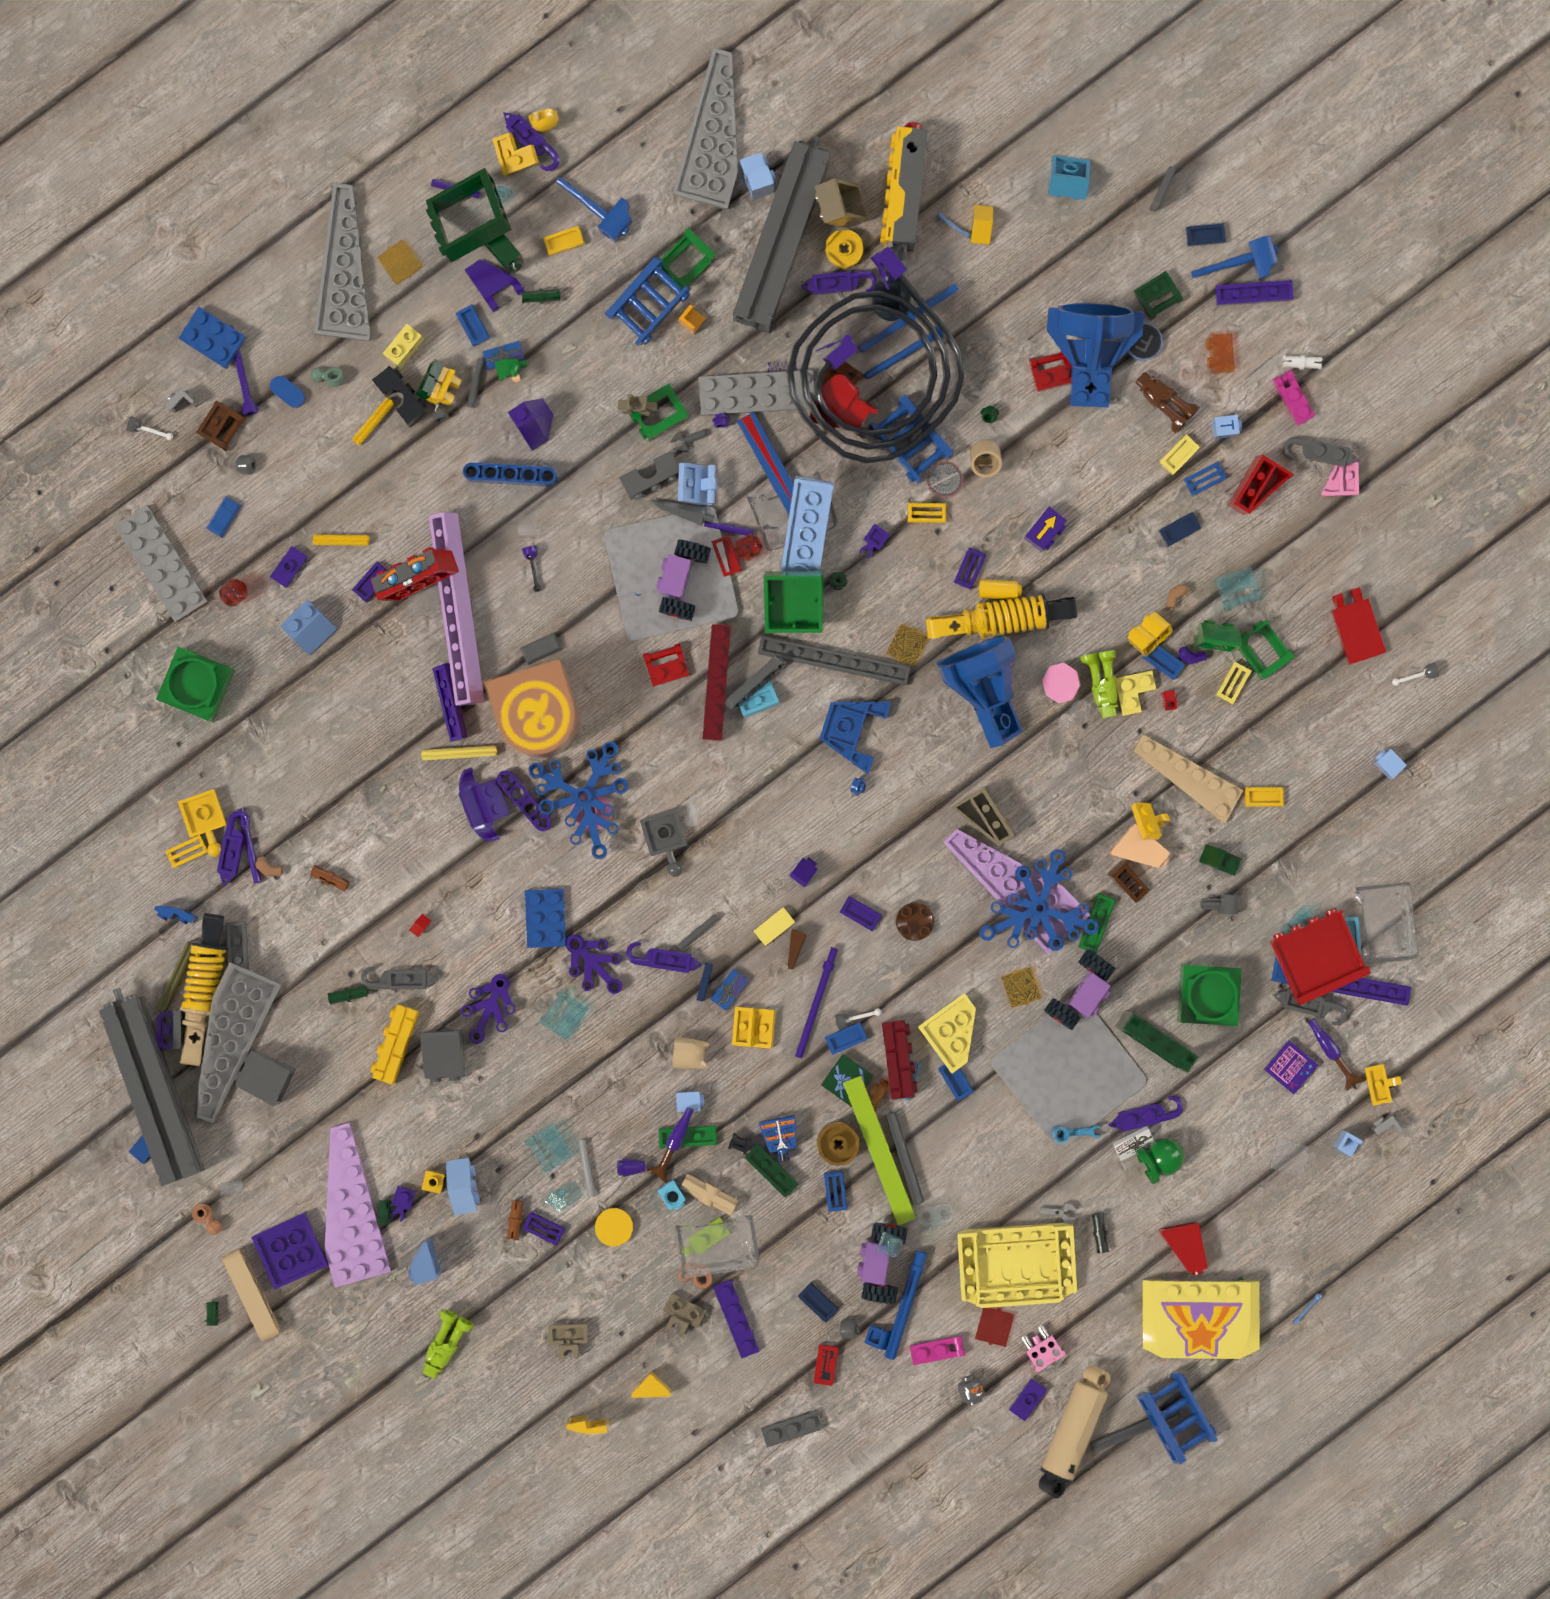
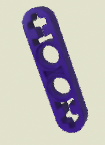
[497,770,552,832]

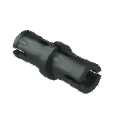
[1091,1213,1109,1253]

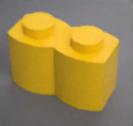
[1127,612,1173,657]

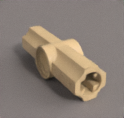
[680,1174,739,1215]

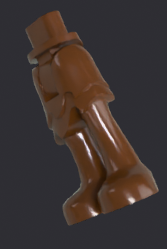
[1135,372,1200,434]

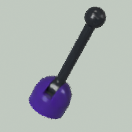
[522,545,541,592]

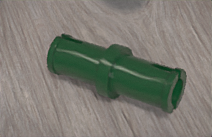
[521,289,561,304]
[327,985,368,1005]

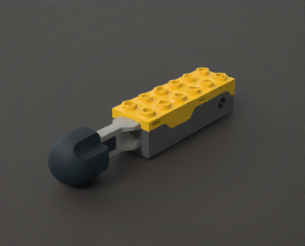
[872,122,927,321]

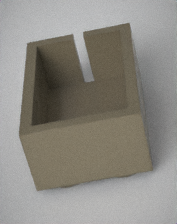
[815,178,868,228]

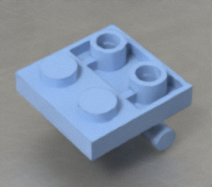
[678,463,717,506]

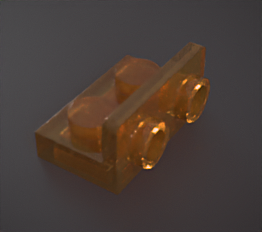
[1205,333,1235,374]

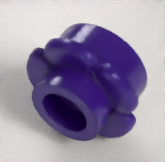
[712,413,731,428]

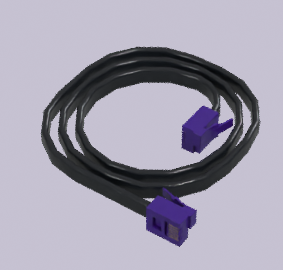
[786,247,964,464]

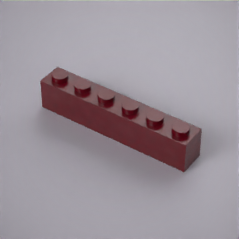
[702,624,731,742]

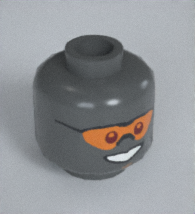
[957,1375,985,1405]

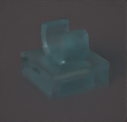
[545,1188,567,1212]
[876,1232,902,1258]

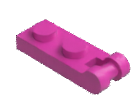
[1273,370,1315,426]
[909,1335,966,1365]

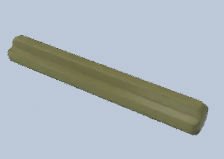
[156,941,193,1012]

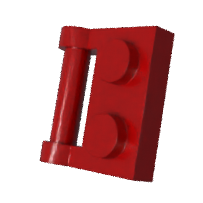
[1029,350,1072,392]
[643,643,689,687]

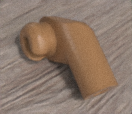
[1166,584,1190,609]
[255,856,282,876]

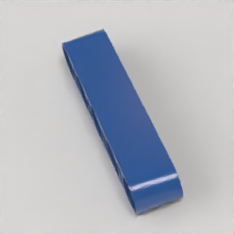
[463,463,558,487]

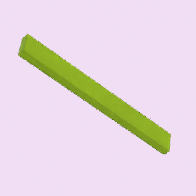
[843,1075,916,1225]

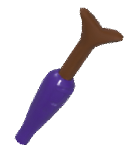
[1308,1018,1366,1091]
[647,1107,694,1183]

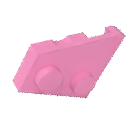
[1322,456,1359,497]

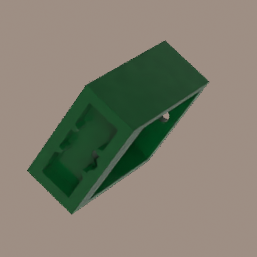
[485,219,524,274]

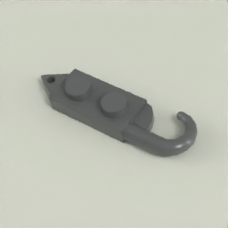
[1283,437,1360,468]
[361,966,439,989]
[1273,989,1347,1026]

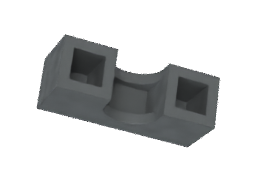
[619,451,679,500]

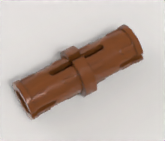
[310,865,350,892]
[506,1200,524,1240]

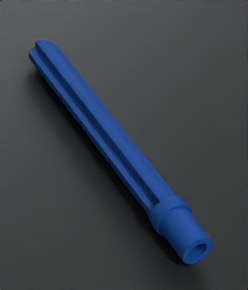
[884,1250,928,1360]

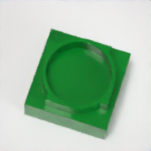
[763,571,824,633]
[156,647,235,723]
[1177,964,1242,1026]

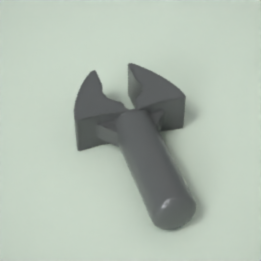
[671,430,707,452]

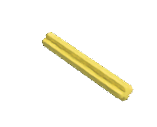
[421,746,498,761]

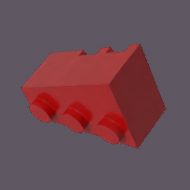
[1227,455,1294,515]

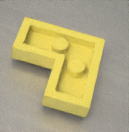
[1116,671,1156,716]

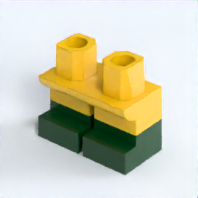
[416,359,462,406]

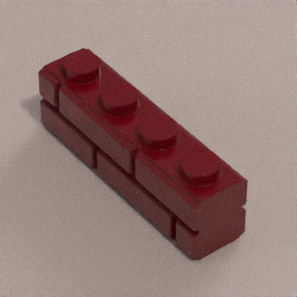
[882,1020,918,1100]

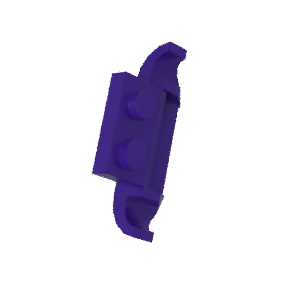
[458,767,510,842]

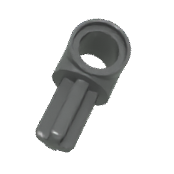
[1201,895,1238,914]

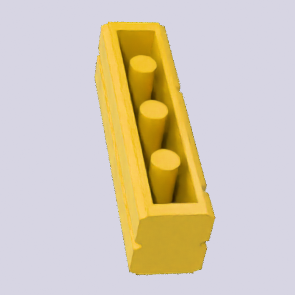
[370,1004,420,1085]

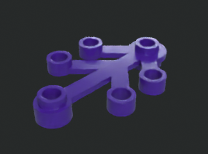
[566,934,623,994]
[461,974,516,1044]

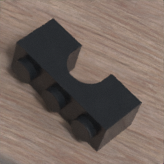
[372,366,428,427]

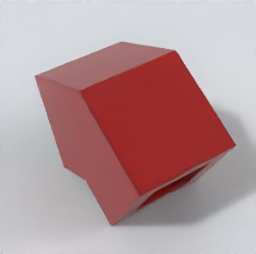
[1161,690,1177,711]
[409,914,431,937]

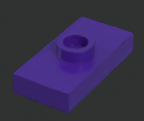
[270,546,308,588]
[1009,1378,1047,1421]

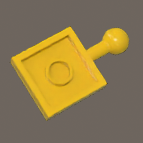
[178,789,227,857]

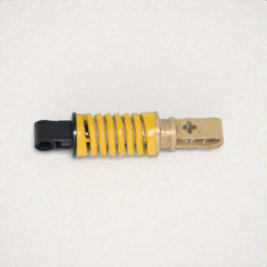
[179,913,228,1066]

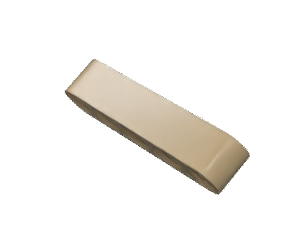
[222,1248,281,1342]

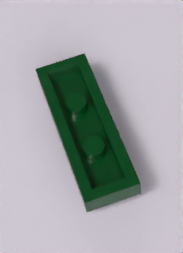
[744,1143,799,1198]

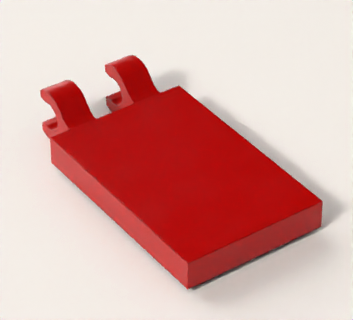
[1331,587,1387,665]

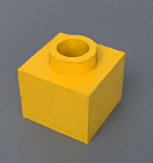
[422,1169,446,1194]

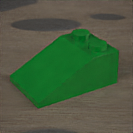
[1195,620,1242,653]

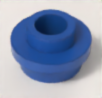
[851,777,866,796]

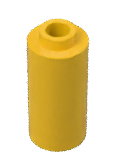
[978,579,1022,600]

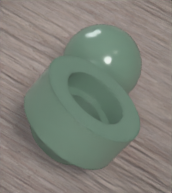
[310,367,345,387]

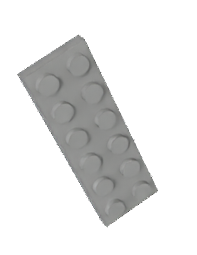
[699,370,815,416]
[114,505,208,623]

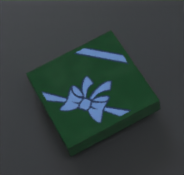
[821,1054,874,1107]

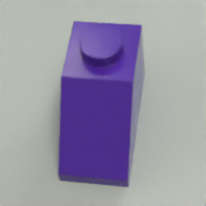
[789,857,818,887]

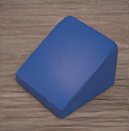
[864,1325,891,1350]

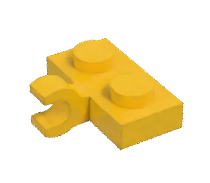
[1131,803,1170,840]
[1364,1064,1402,1106]

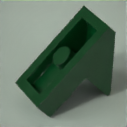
[1198,844,1242,876]

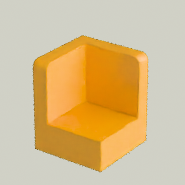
[679,304,706,334]

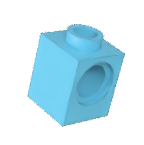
[657,1179,686,1211]

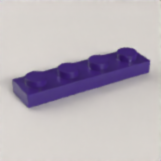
[1215,280,1294,306]
[432,663,468,742]
[713,1279,760,1359]

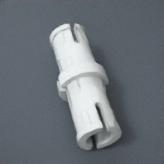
[1282,355,1322,370]

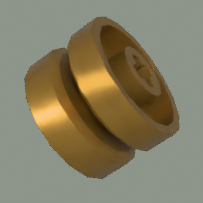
[817,1121,860,1166]

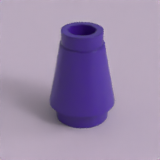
[617,1158,645,1177]

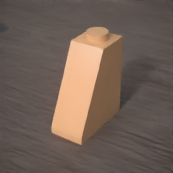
[1109,824,1170,868]

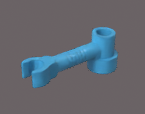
[1051,1124,1101,1143]

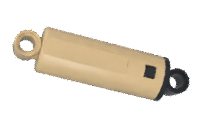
[1039,1365,1110,1498]

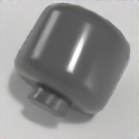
[235,455,256,475]
[840,1319,860,1339]

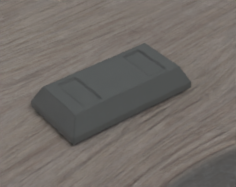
[520,632,563,665]

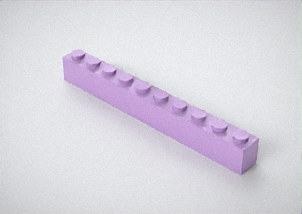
[429,512,485,706]

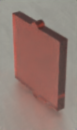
[975,1308,1014,1347]

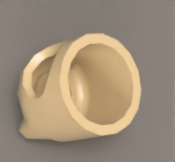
[970,439,1002,478]
[672,1037,710,1070]

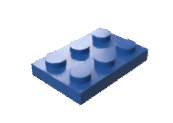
[178,306,247,369]
[525,889,566,948]

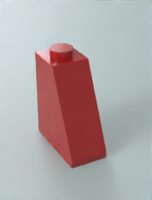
[1158,1221,1208,1275]

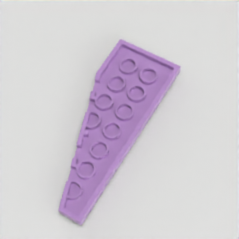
[943,829,1090,954]
[325,1122,392,1288]

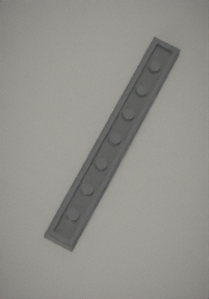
[758,635,911,686]

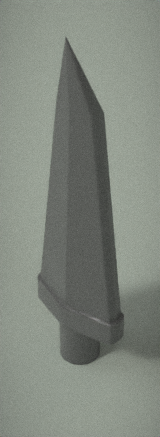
[651,499,715,526]

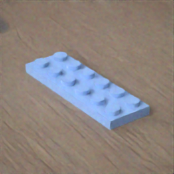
[781,476,834,571]

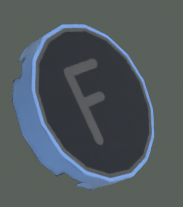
[1127,322,1163,361]

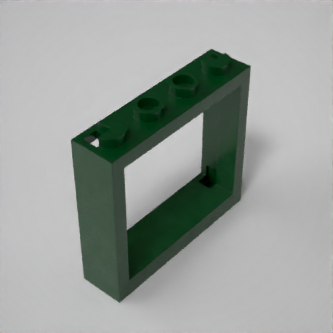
[426,168,512,263]
[1115,1011,1199,1073]

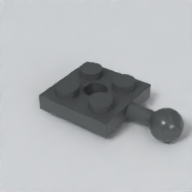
[640,809,688,877]

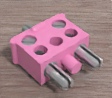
[1021,1325,1065,1373]

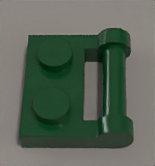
[1133,271,1184,320]

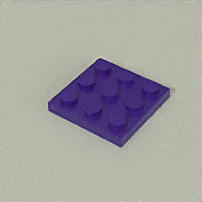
[251,1212,329,1290]

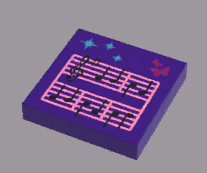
[1264,1040,1318,1095]

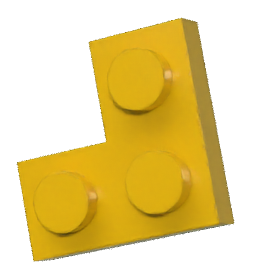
[492,133,539,176]

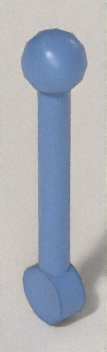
[937,213,971,239]
[1292,1293,1322,1325]

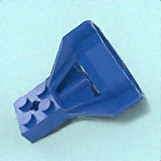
[1047,303,1144,408]
[936,635,1023,748]

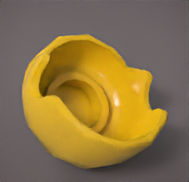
[528,108,559,132]

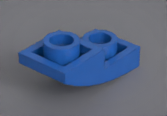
[154,906,198,924]

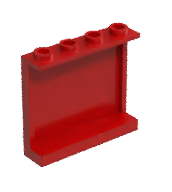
[1269,908,1371,1005]

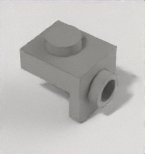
[165,388,198,413]
[1370,1114,1403,1135]

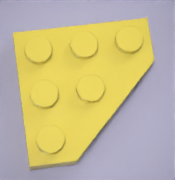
[918,993,976,1074]

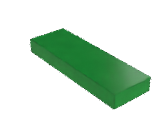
[1078,893,1116,953]
[659,1125,717,1148]

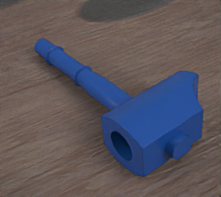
[556,177,633,243]
[1191,235,1278,280]

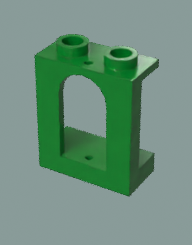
[661,228,716,289]
[629,384,689,442]
[1238,620,1295,681]

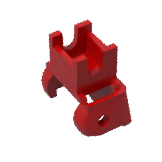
[810,373,878,438]

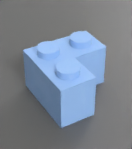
[740,152,776,200]
[446,1158,480,1215]

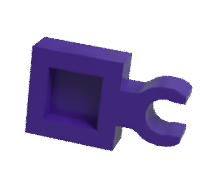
[859,524,890,559]
[391,1185,417,1222]

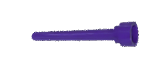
[230,326,259,416]

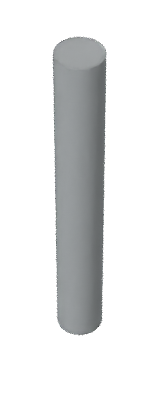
[578,1139,596,1198]

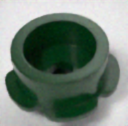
[980,406,999,423]
[829,572,848,590]

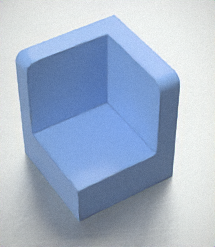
[1333,1130,1363,1157]

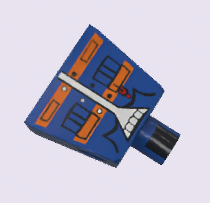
[759,1115,796,1162]

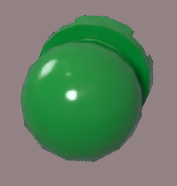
[1135,1138,1185,1184]

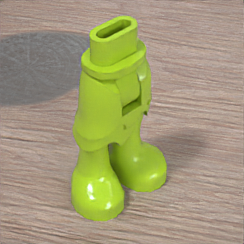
[1080,650,1118,718]
[422,1309,474,1379]

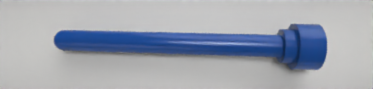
[864,326,944,379]

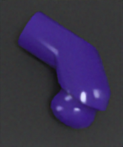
[1178,646,1207,664]

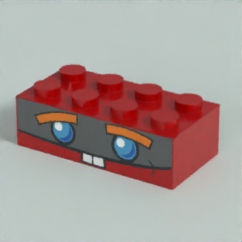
[370,547,459,602]

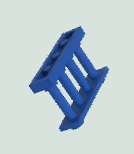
[605,257,692,346]
[869,394,954,484]
[1136,1372,1218,1464]

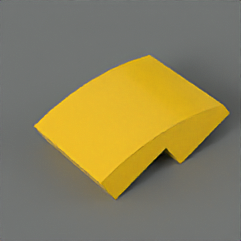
[732,1007,776,1049]
[566,1415,609,1434]

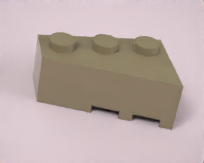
[951,786,1016,846]

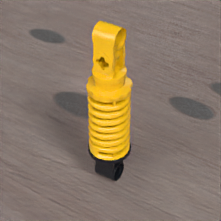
[925,593,1078,639]

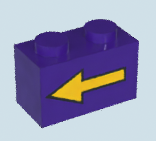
[1024,506,1067,552]

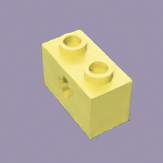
[383,324,424,369]

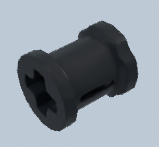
[728,1133,752,1155]

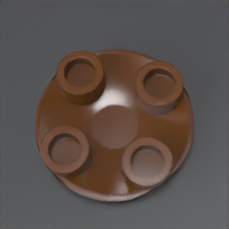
[896,902,934,941]

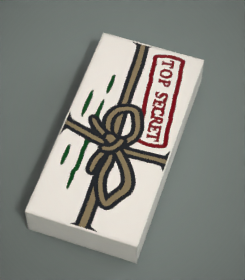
[1112,1126,1154,1161]

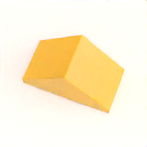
[971,205,993,245]
[632,1371,671,1398]

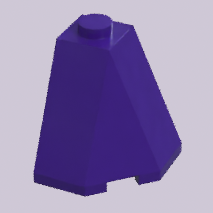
[508,398,554,451]

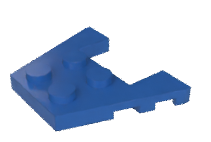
[819,702,891,774]

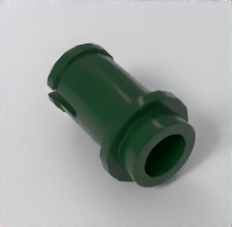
[376,1200,392,1224]
[205,1302,220,1326]

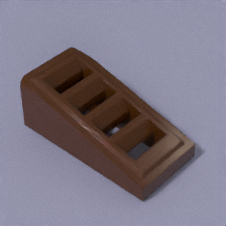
[1108,861,1150,903]
[788,929,806,970]

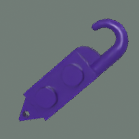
[503,112,560,171]
[801,270,878,295]
[217,810,250,886]
[626,942,702,973]
[1108,1096,1183,1132]

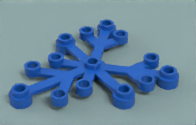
[528,742,628,860]
[979,849,1099,951]

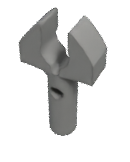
[1040,1203,1077,1223]

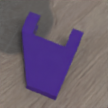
[464,259,525,313]

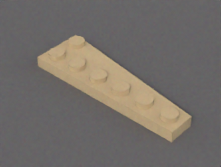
[1133,735,1243,824]

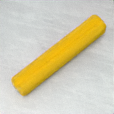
[352,397,395,446]
[313,534,370,546]

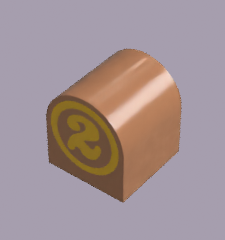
[484,659,580,758]

